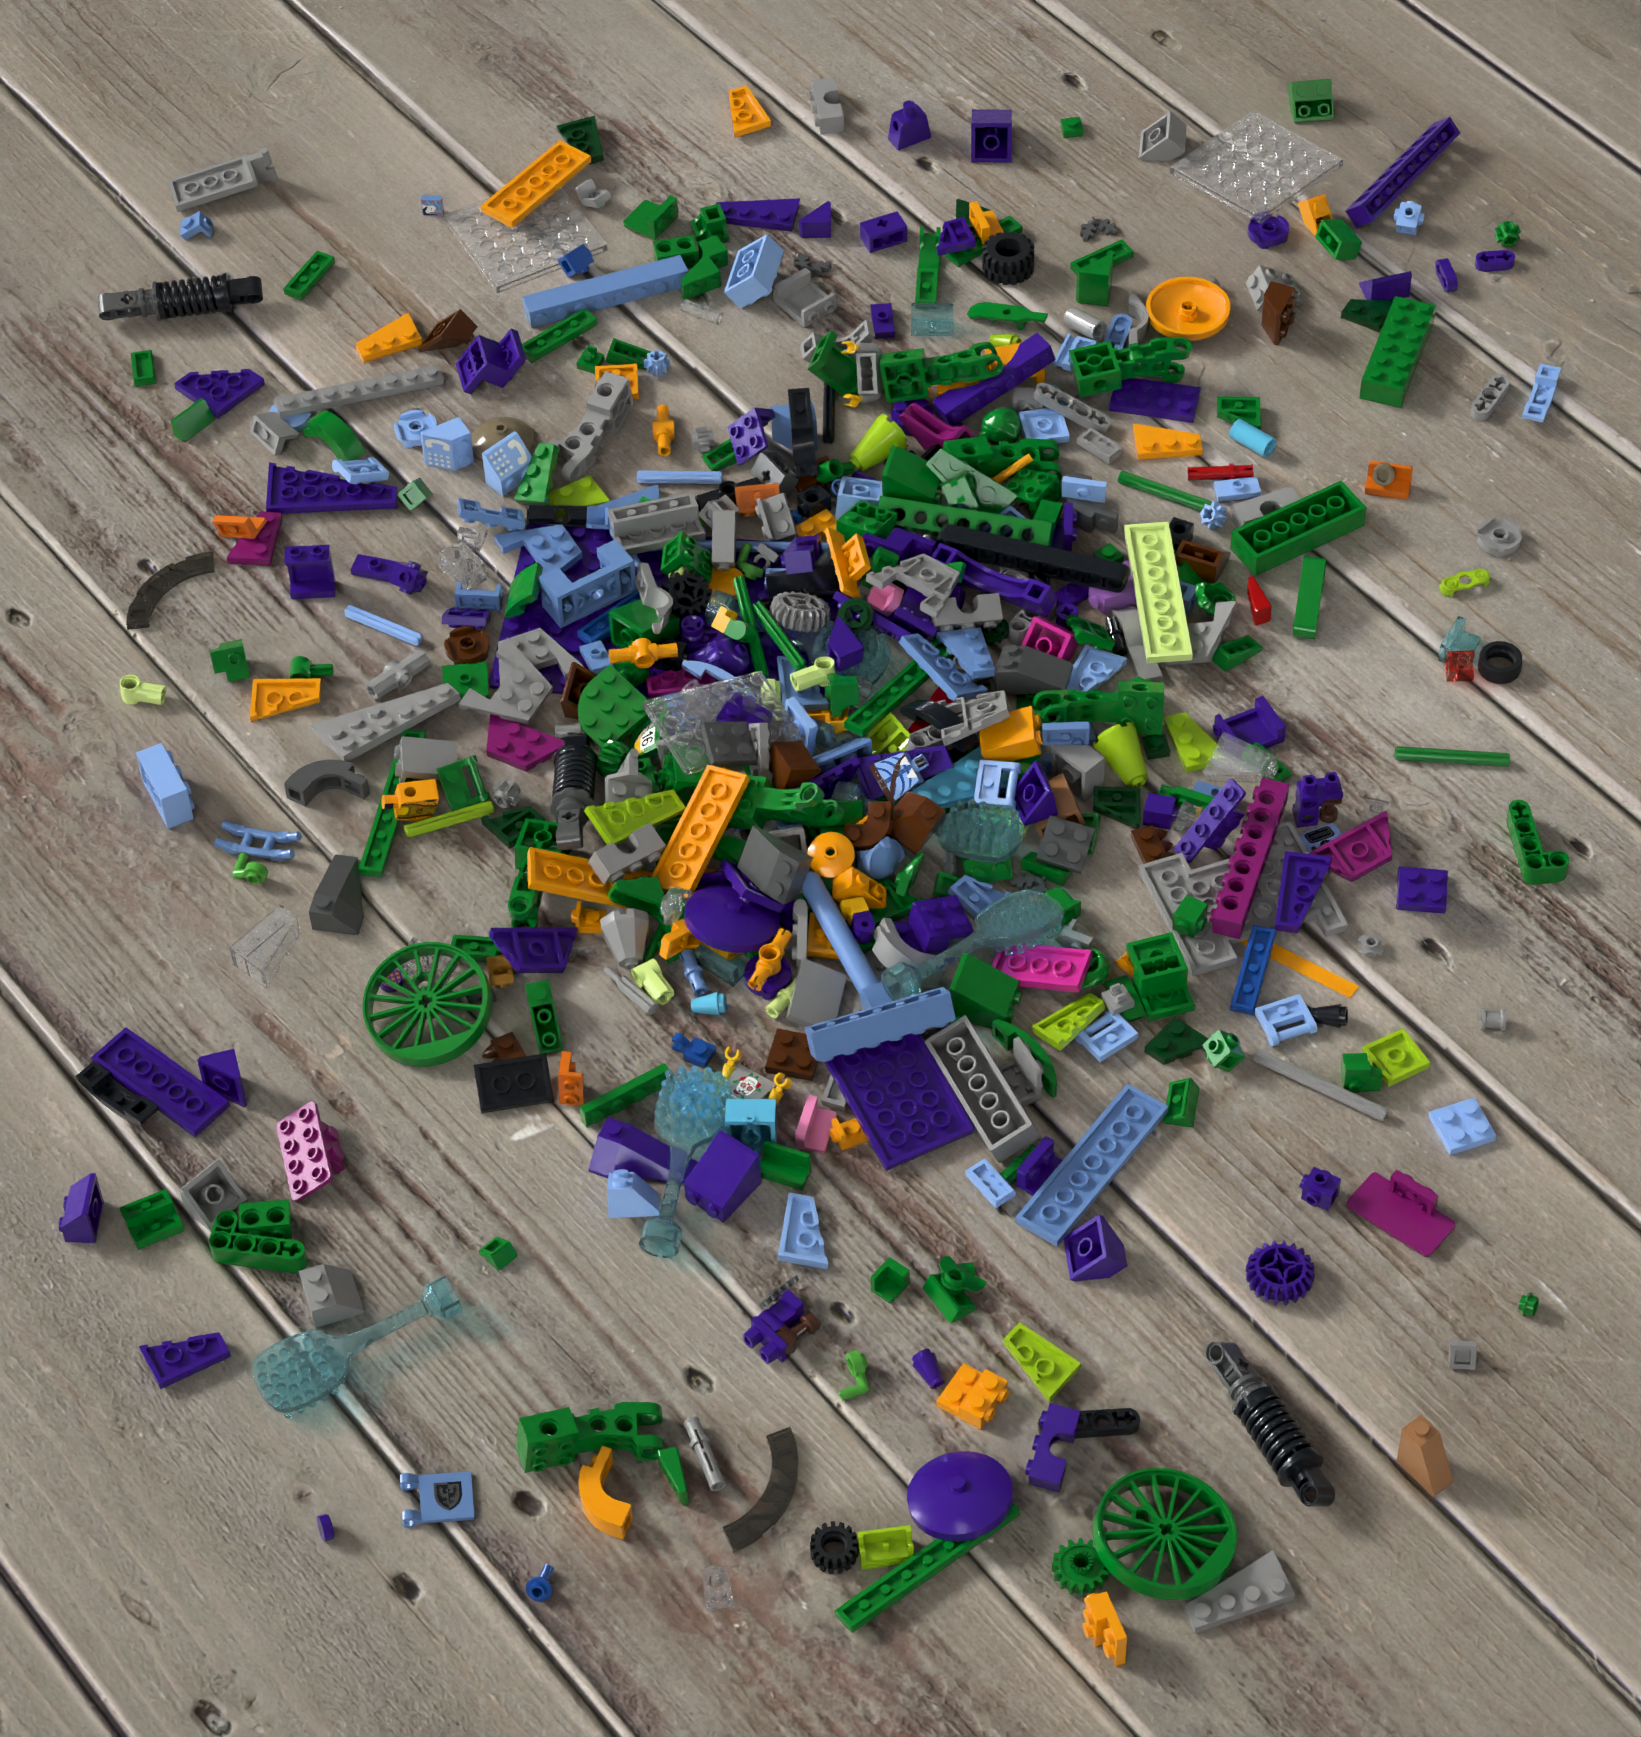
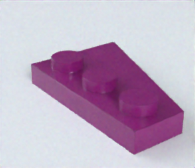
[226,511,283,566]
[646,669,717,701]

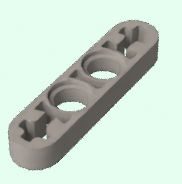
[1033,383,1111,434]

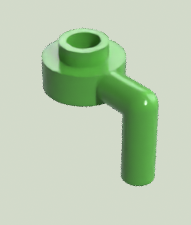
[736,542,765,580]
[232,853,269,884]
[839,1350,870,1401]

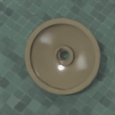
[471,417,535,462]

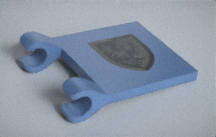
[400,1471,475,1528]

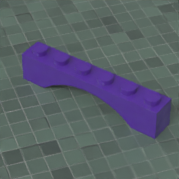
[932,333,1056,426]
[931,543,1058,618]

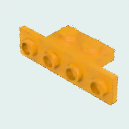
[825,527,871,598]

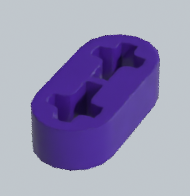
[1475,250,1515,272]
[1435,258,1458,292]

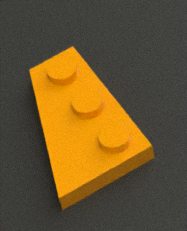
[1133,423,1203,460]
[250,678,322,722]

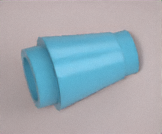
[691,992,727,1016]

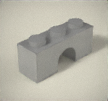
[808,77,844,134]
[1231,486,1300,528]
[931,593,1003,632]
[588,823,666,885]

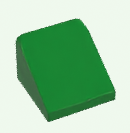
[478,1237,517,1270]

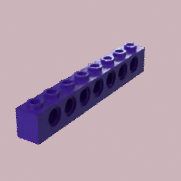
[1345,117,1460,228]

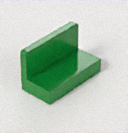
[760,1141,812,1191]

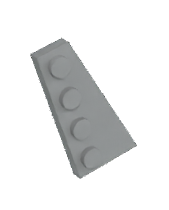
[1184,1550,1295,1633]

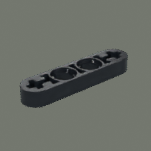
[1038,1408,1140,1438]

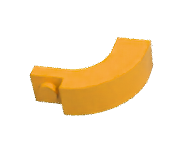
[659,919,742,963]
[578,1446,633,1540]

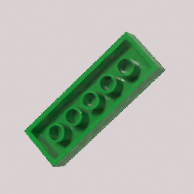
[1359,296,1436,408]
[1230,481,1367,576]

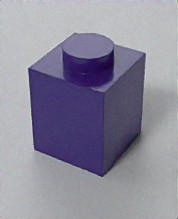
[1143,793,1179,830]

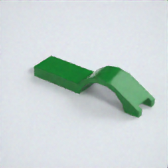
[915,227,941,307]

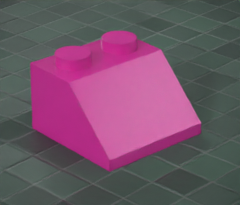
[1021,616,1079,661]

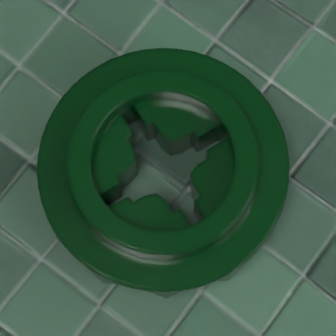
[838,598,874,634]
[975,619,1009,645]

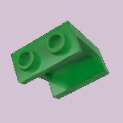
[807,331,858,399]

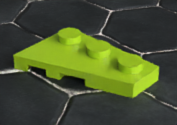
[1163,712,1230,773]
[1003,1322,1081,1403]

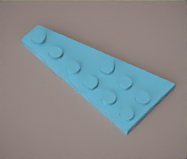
[911,747,1015,809]

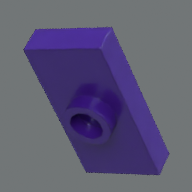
[870,303,895,339]
[350,554,398,582]
[1055,582,1089,609]

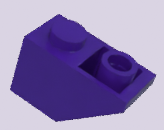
[827,617,864,672]

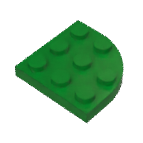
[578,664,656,749]

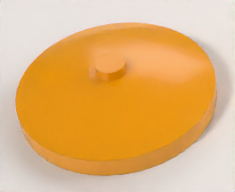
[1146,277,1230,341]

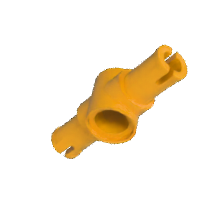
[652,404,675,456]
[609,638,678,668]
[747,928,792,991]

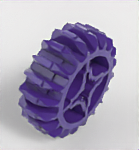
[1245,1240,1315,1306]

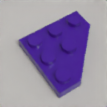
[174,369,265,418]

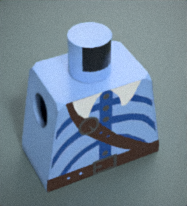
[869,752,929,805]

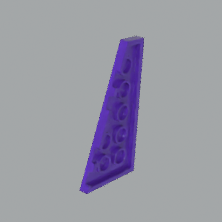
[266,462,398,514]

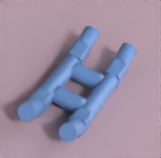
[213,820,302,861]

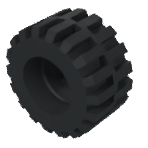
[982,231,1034,285]

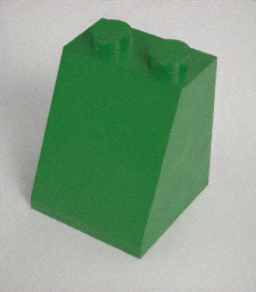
[882,445,944,513]
[608,599,681,649]
[949,952,1022,1029]

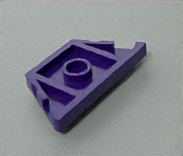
[488,927,578,973]

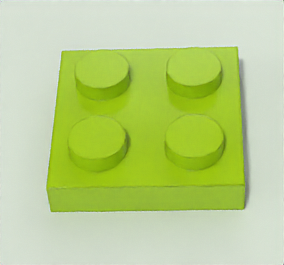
[1361,1028,1430,1087]

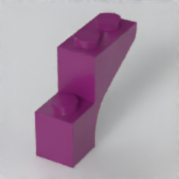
[899,403,975,450]

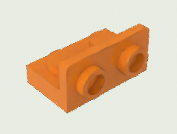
[735,483,780,517]
[558,1051,584,1106]

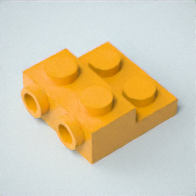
[936,1363,1010,1430]
[1082,1591,1127,1667]

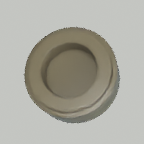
[1372,463,1395,486]

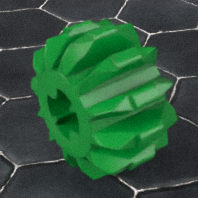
[596,740,629,778]

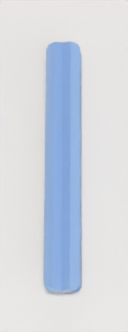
[637,470,722,484]
[344,605,423,646]

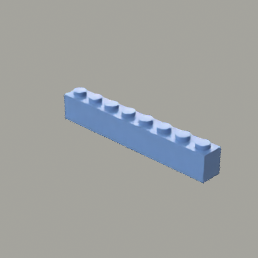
[522,255,688,328]

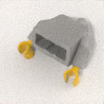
[841,341,884,408]

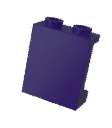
[284,545,336,599]
[1213,696,1286,761]

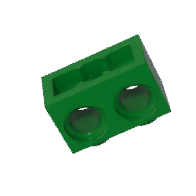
[653,235,699,268]
[239,1199,292,1239]

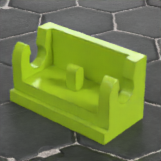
[857,1525,914,1570]

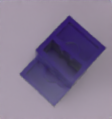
[455,328,526,394]
[862,527,936,565]
[1396,866,1448,914]
[894,895,974,959]

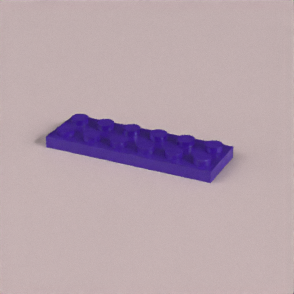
[91,1027,230,1137]

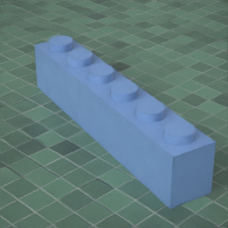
[805,987,956,1062]

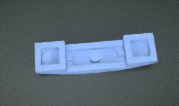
[1522,363,1561,423]
[681,661,759,705]

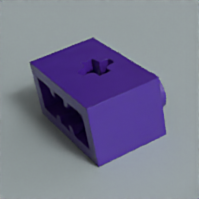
[860,211,908,253]

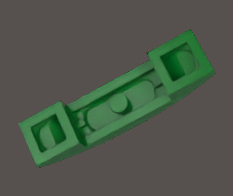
[992,1019,1057,1098]

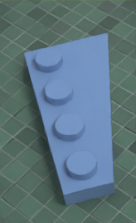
[899,633,988,702]

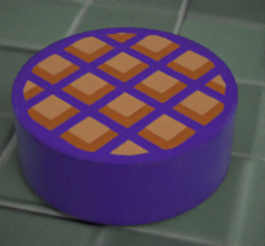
[380,969,403,993]

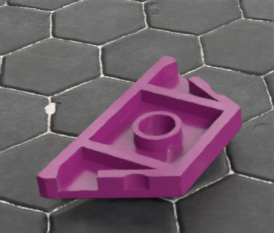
[486,714,564,772]
[1309,811,1392,882]

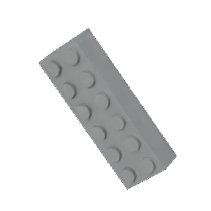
[924,1015,1041,1163]

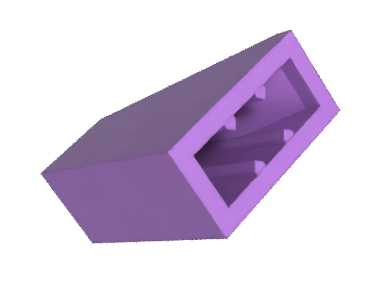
[1088,560,1137,614]

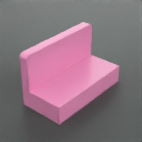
[795,1095,837,1154]

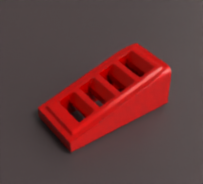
[1247,576,1272,626]

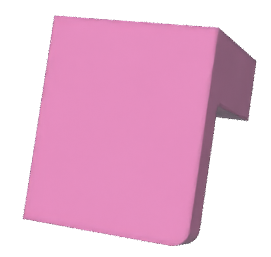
[867,583,904,617]

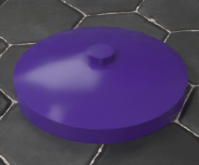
[684,884,780,953]
[907,1451,1014,1541]

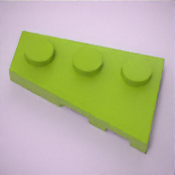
[548,475,610,517]
[1032,993,1106,1051]

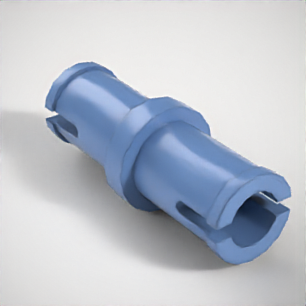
[679,949,708,997]

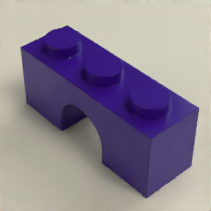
[781,535,824,575]
[1025,1403,1080,1493]

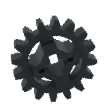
[664,570,712,618]

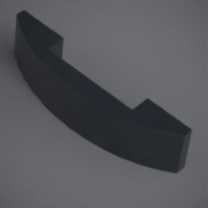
[765,560,839,597]
[900,700,980,753]
[76,1061,159,1125]

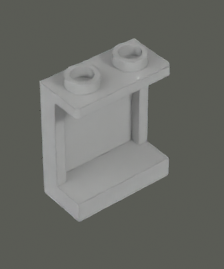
[773,268,837,328]
[394,736,457,783]

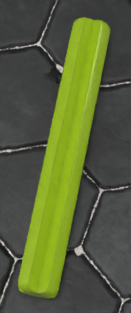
[404,800,494,838]

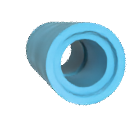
[1229,419,1277,458]

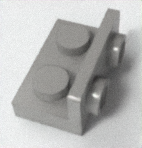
[755,493,798,542]

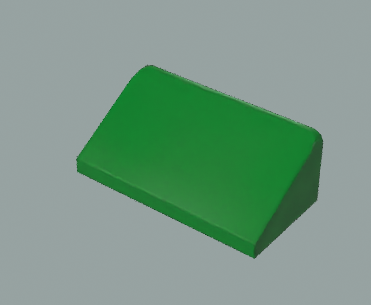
[171,398,215,442]
[1021,851,1072,886]
[1163,1078,1199,1127]
[923,1273,976,1323]

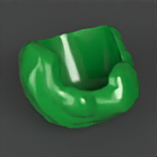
[980,407,1021,444]

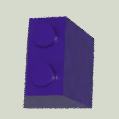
[971,109,1012,163]
[684,1130,762,1223]

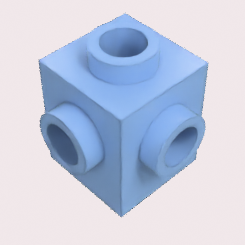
[1394,201,1425,236]

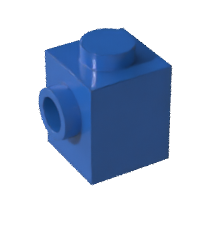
[557,243,594,277]

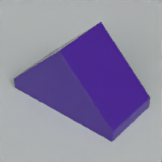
[799,201,831,238]

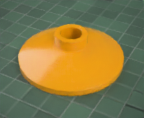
[807,832,855,878]

